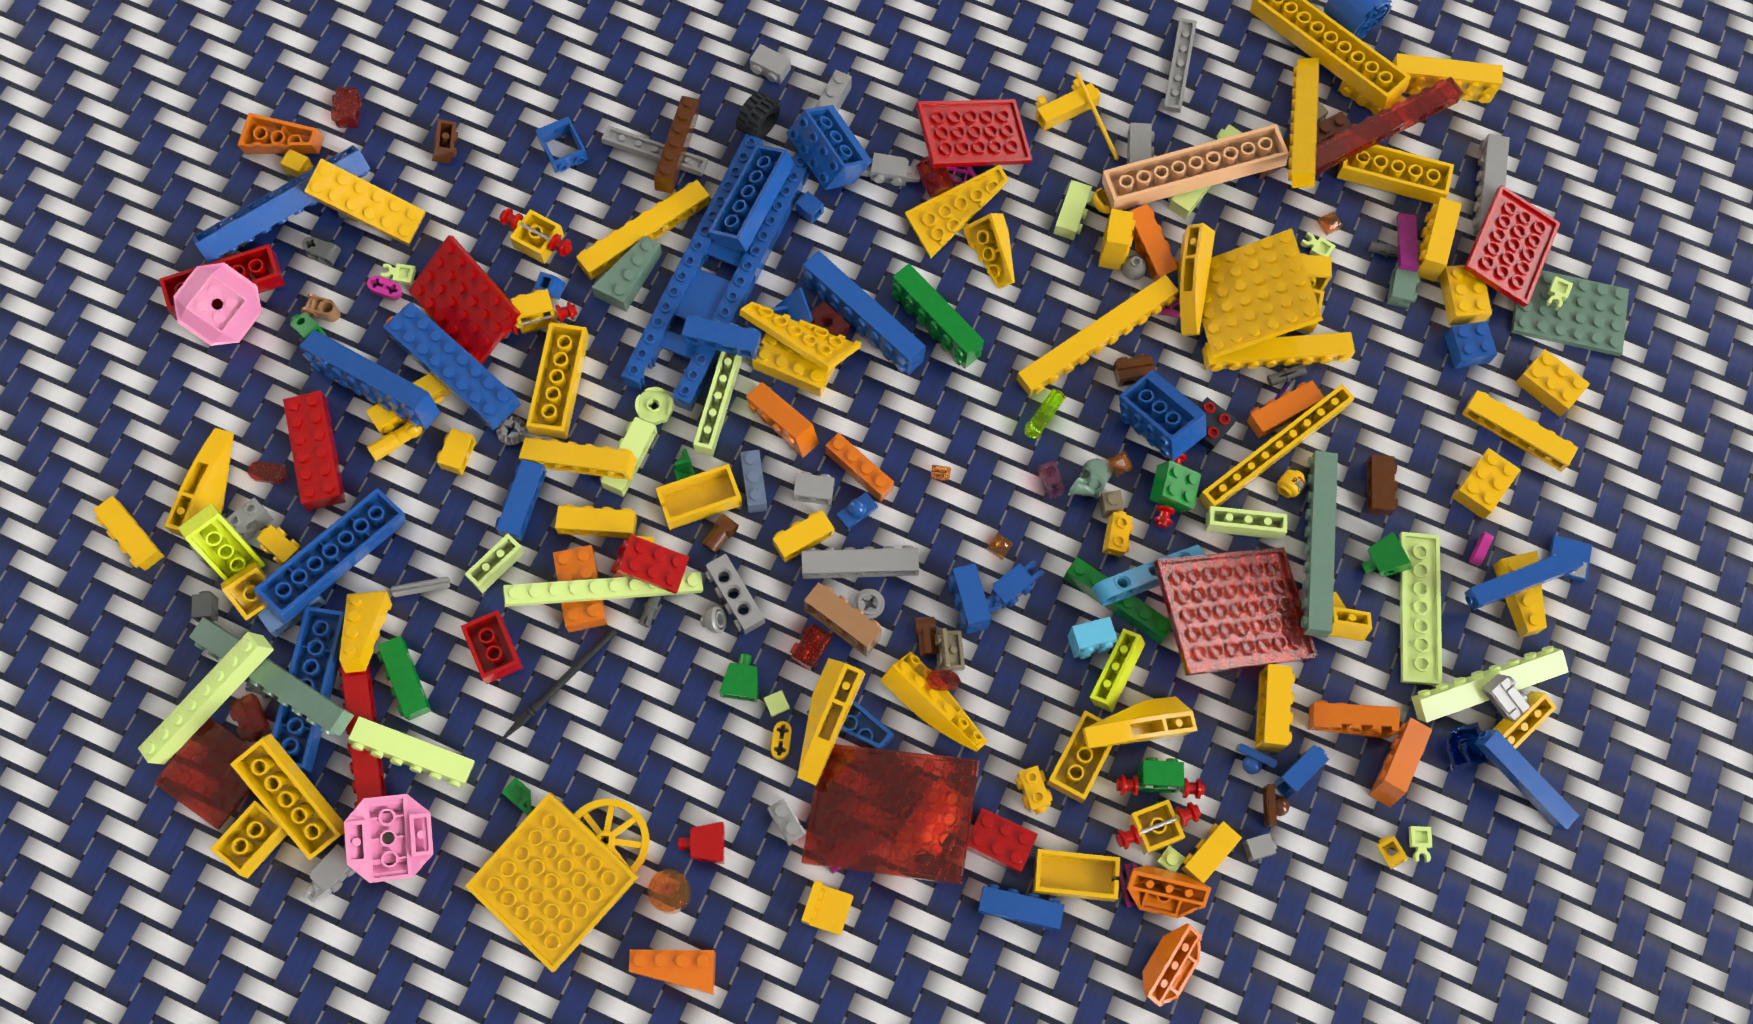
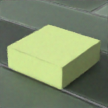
[764,690,790,717]

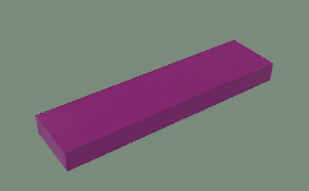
[1396,213,1419,272]

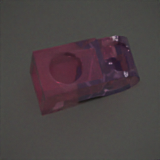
[1036,461,1065,500]

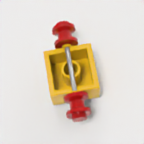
[499,208,572,264]
[503,289,578,338]
[1115,799,1201,855]

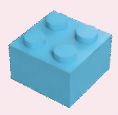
[1067,617,1117,659]

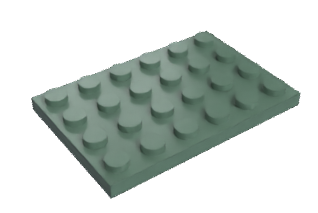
[1511,270,1629,356]

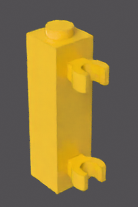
[1035,79,1101,131]

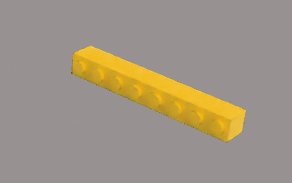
[576,180,710,280]
[1202,332,1355,372]

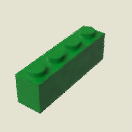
[377,636,432,721]

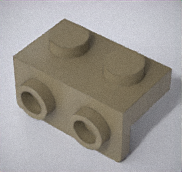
[935,628,965,671]

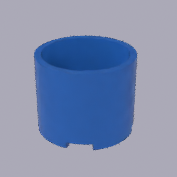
[1324,0,1392,39]

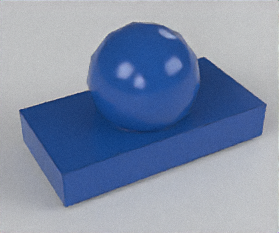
[836,492,878,530]
[1236,743,1278,775]

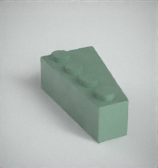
[592,236,662,312]

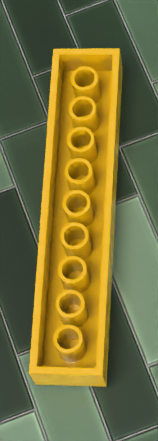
[1250,0,1411,110]

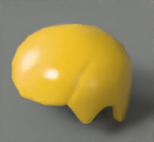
[1092,187,1112,214]

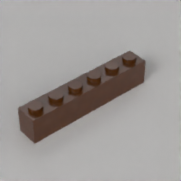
[654,96,699,194]
[1254,111,1352,180]

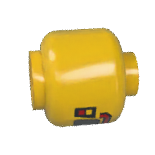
[1277,470,1306,498]

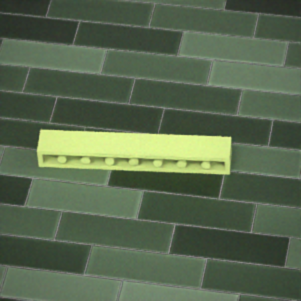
[138,632,274,765]
[1411,646,1569,722]

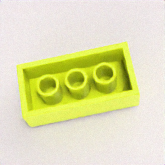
[178,503,265,581]

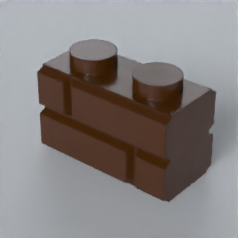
[1113,354,1156,387]

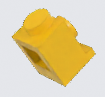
[1376,835,1409,869]

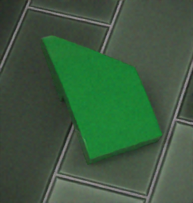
[674,448,696,481]
[501,777,532,816]

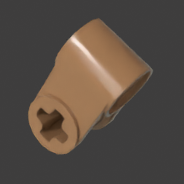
[301,293,341,322]

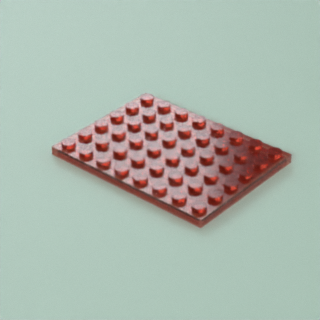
[1153,547,1318,676]
[801,744,980,885]

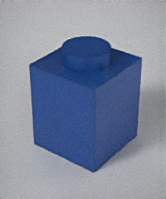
[796,191,824,224]
[534,271,566,300]

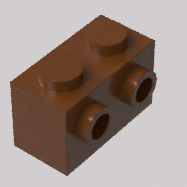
[432,119,458,164]

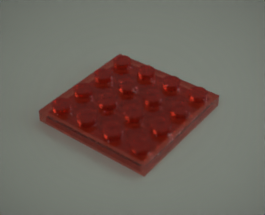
[154,718,251,830]

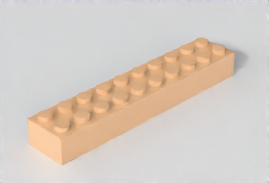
[1102,124,1289,210]

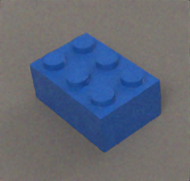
[948,563,992,634]

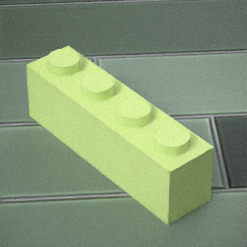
[600,417,658,497]
[1205,506,1287,539]

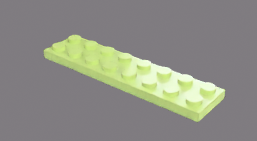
[1399,532,1442,686]

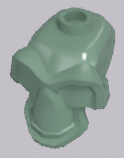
[1068,458,1110,499]

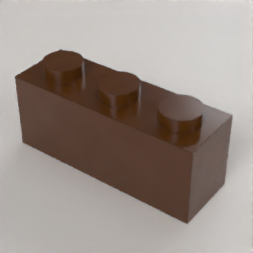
[1366,454,1398,516]

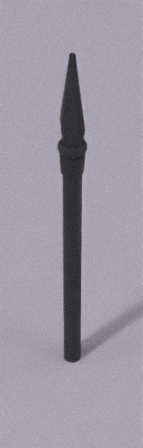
[499,627,618,743]

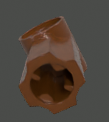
[702,514,739,554]
[915,617,937,657]

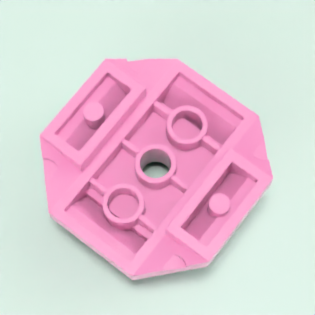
[173,263,262,346]
[344,794,433,883]

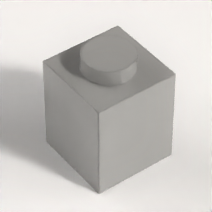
[1242,833,1277,862]

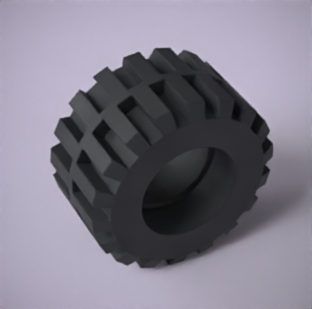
[736,91,780,139]

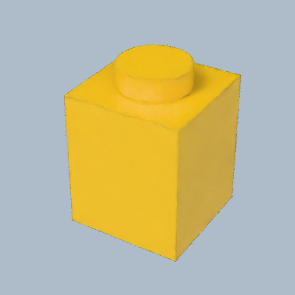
[280,149,313,177]

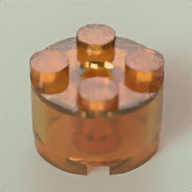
[648,869,691,914]

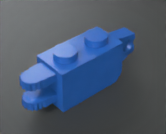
[986,560,1045,613]

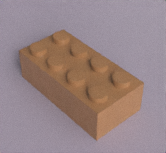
[804,582,882,657]

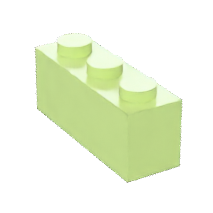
[1053,180,1093,240]
[465,534,525,594]

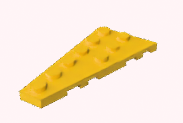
[905,165,1008,259]
[739,302,862,372]

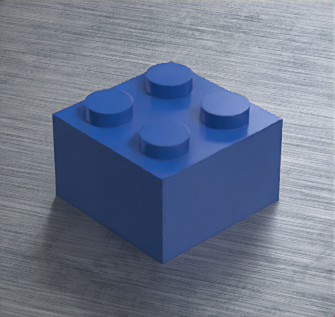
[1444,321,1497,369]

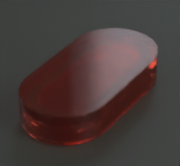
[248,461,288,484]
[926,670,961,691]

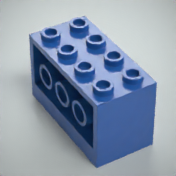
[786,105,872,190]
[1119,370,1206,461]

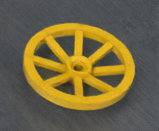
[574,798,650,873]

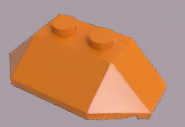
[1127,865,1211,918]
[1142,923,1202,1007]

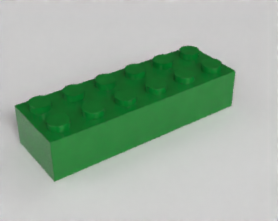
[891,263,984,369]

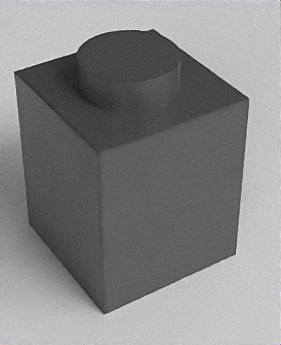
[191,591,219,623]

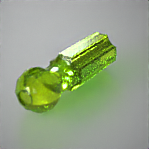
[1025,389,1066,439]

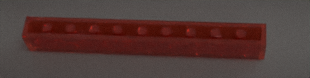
[1315,77,1463,176]

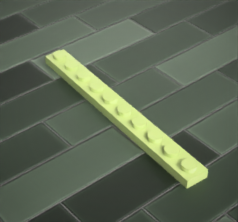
[503,572,703,607]

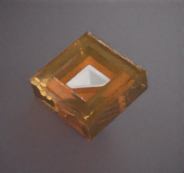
[1108,451,1134,477]

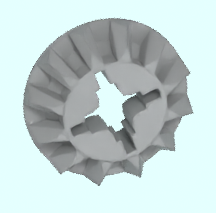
[496,415,527,445]
[854,589,885,619]

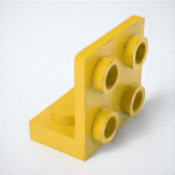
[801,880,853,935]

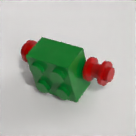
[1150,453,1201,529]
[1116,757,1205,799]

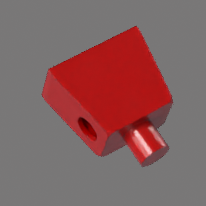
[678,822,725,864]

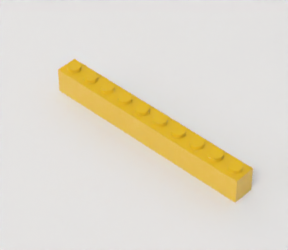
[1288,57,1319,188]
[1016,274,1179,396]
[1198,384,1355,510]

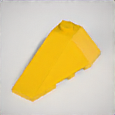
[963,213,1015,289]

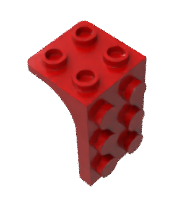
[610,535,689,594]

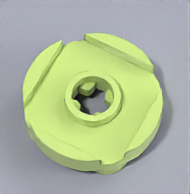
[635,387,673,425]

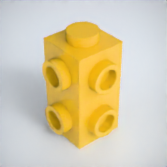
[1102,511,1134,557]
[256,524,301,566]
[1015,765,1053,815]

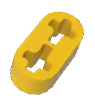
[771,721,792,760]

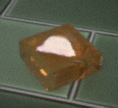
[1317,211,1343,235]
[930,465,951,481]
[987,533,1014,560]

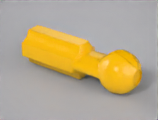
[367,421,423,461]

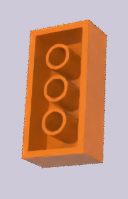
[553,545,607,633]

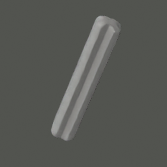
[391,577,450,597]

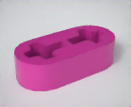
[367,276,403,301]
[1469,531,1494,567]

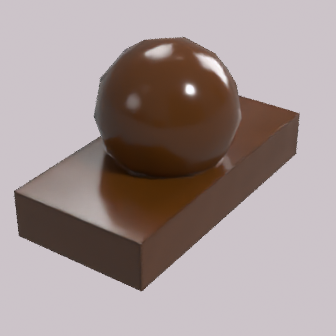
[1262,784,1290,828]

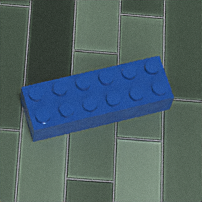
[708,144,794,252]

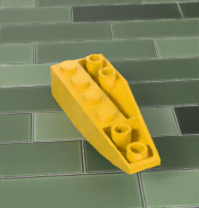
[1177,223,1215,336]
[164,428,234,536]
[880,652,988,752]
[797,658,865,786]
[1082,696,1198,749]

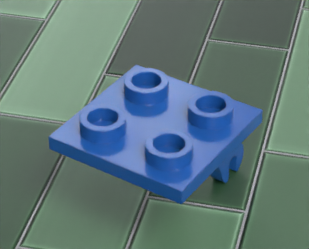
[771,288,813,323]

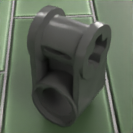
[302,236,341,266]

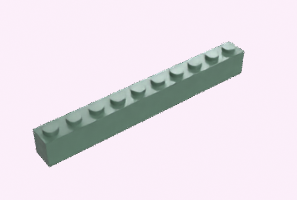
[1301,451,1338,638]
[189,617,354,736]

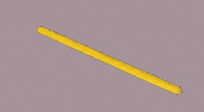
[1075,71,1119,160]

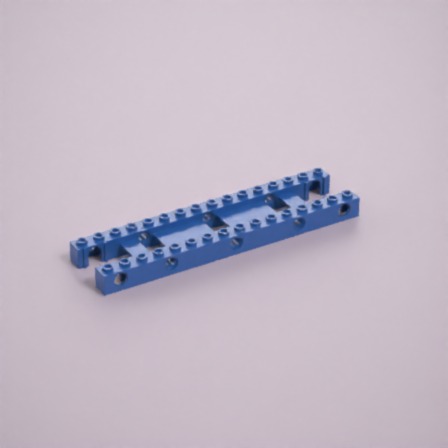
[621,133,811,412]

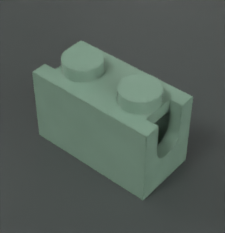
[1386,264,1420,309]

